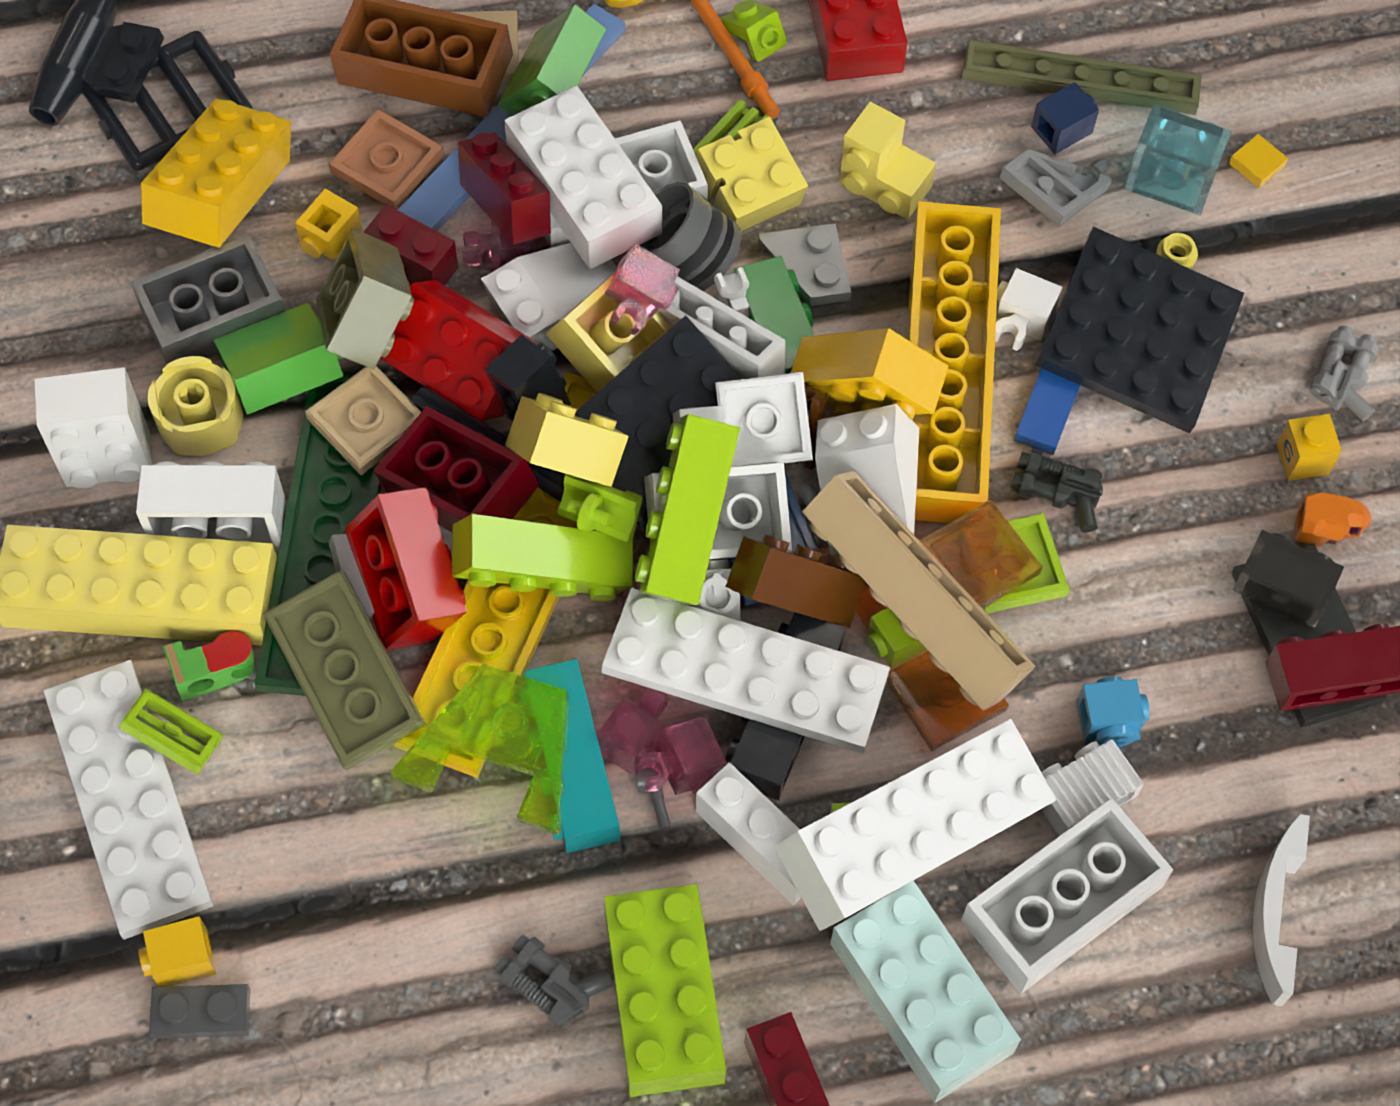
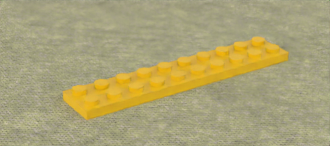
[394,372,597,778]

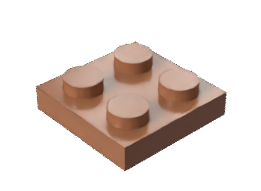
[329,109,444,210]

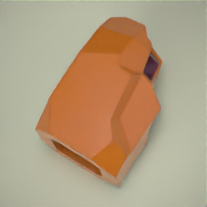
[1294,492,1371,547]

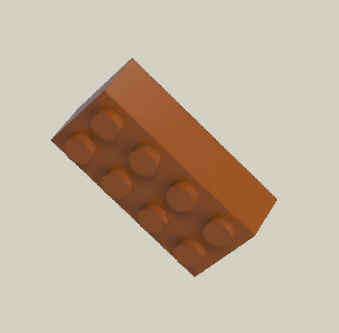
[329,0,513,117]

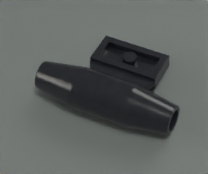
[29,0,164,126]

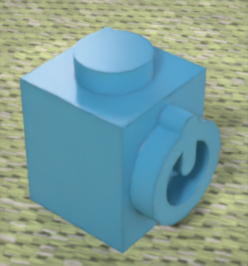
[1076,676,1149,747]

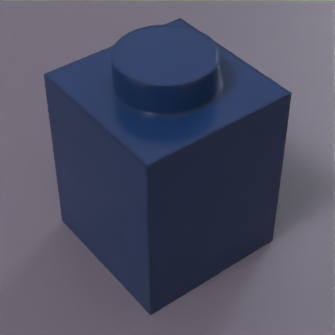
[1031,82,1099,154]

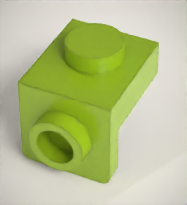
[721,0,787,62]

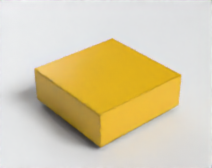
[1229,134,1288,188]

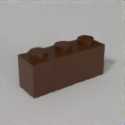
[725,534,866,628]

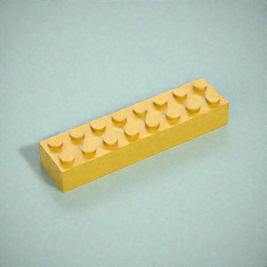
[906,201,1001,526]

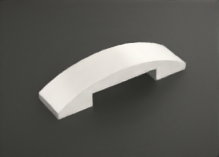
[1253,814,1310,1007]

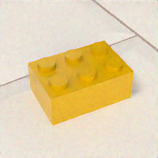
[790,328,949,419]

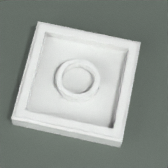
[715,372,813,467]

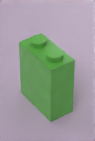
[498,4,606,117]
[213,303,344,415]

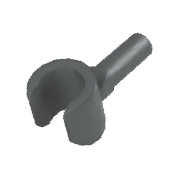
[637,766,671,830]

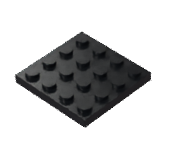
[1035,226,1244,434]
[575,315,741,539]

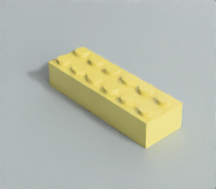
[0,525,277,646]

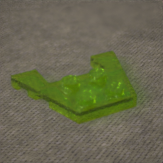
[391,664,570,835]

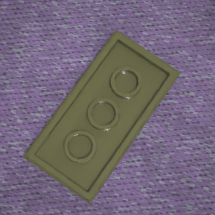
[263,569,426,770]

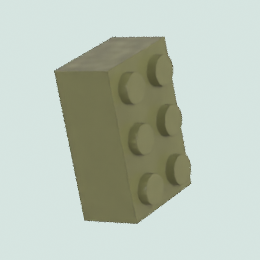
[316,228,414,369]

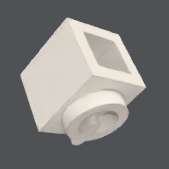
[694,559,741,621]

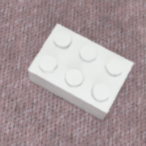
[34,367,152,488]
[136,461,287,552]
[644,463,792,560]

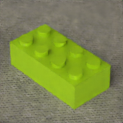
[604,884,726,1097]

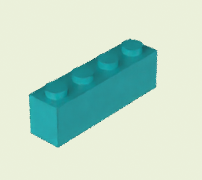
[518,659,620,853]

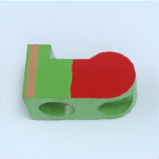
[163,631,256,701]

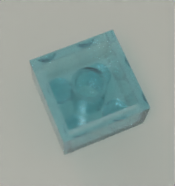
[1124,105,1232,215]

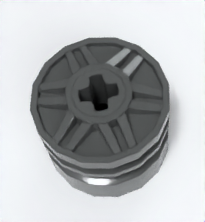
[631,182,741,291]

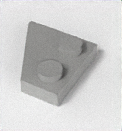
[758,223,851,306]

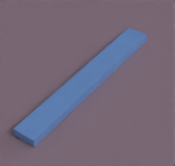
[398,4,625,231]

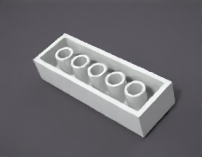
[774,719,1057,931]

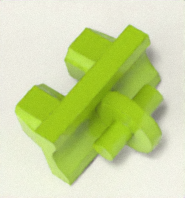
[557,474,643,542]

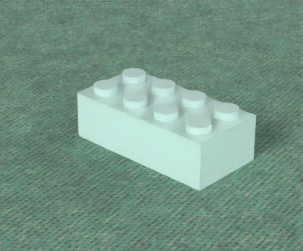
[830,880,1021,1103]

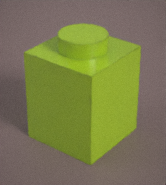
[866,607,927,670]

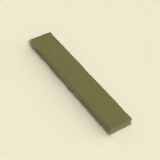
[961,39,1202,115]

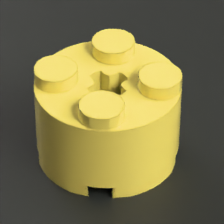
[148,356,243,456]

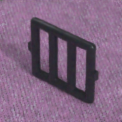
[82,31,253,171]

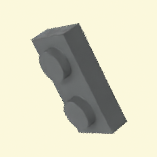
[149,984,251,1039]

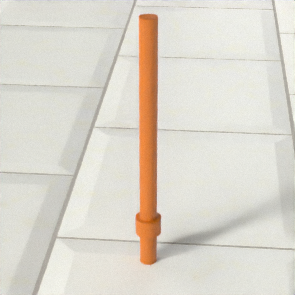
[690,0,780,119]

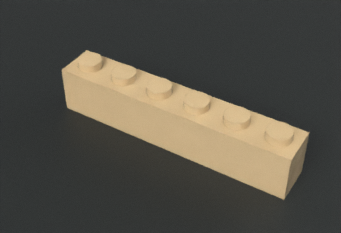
[802,471,1036,710]

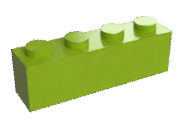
[635,414,740,605]
[452,514,633,601]

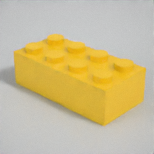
[141,98,291,248]

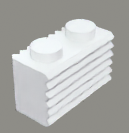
[1041,740,1144,836]

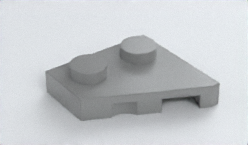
[999,149,1112,227]

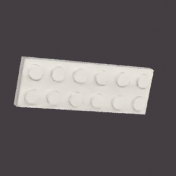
[602,588,890,754]
[43,660,214,940]

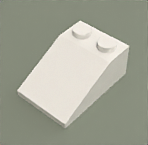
[481,242,618,351]
[815,404,919,557]

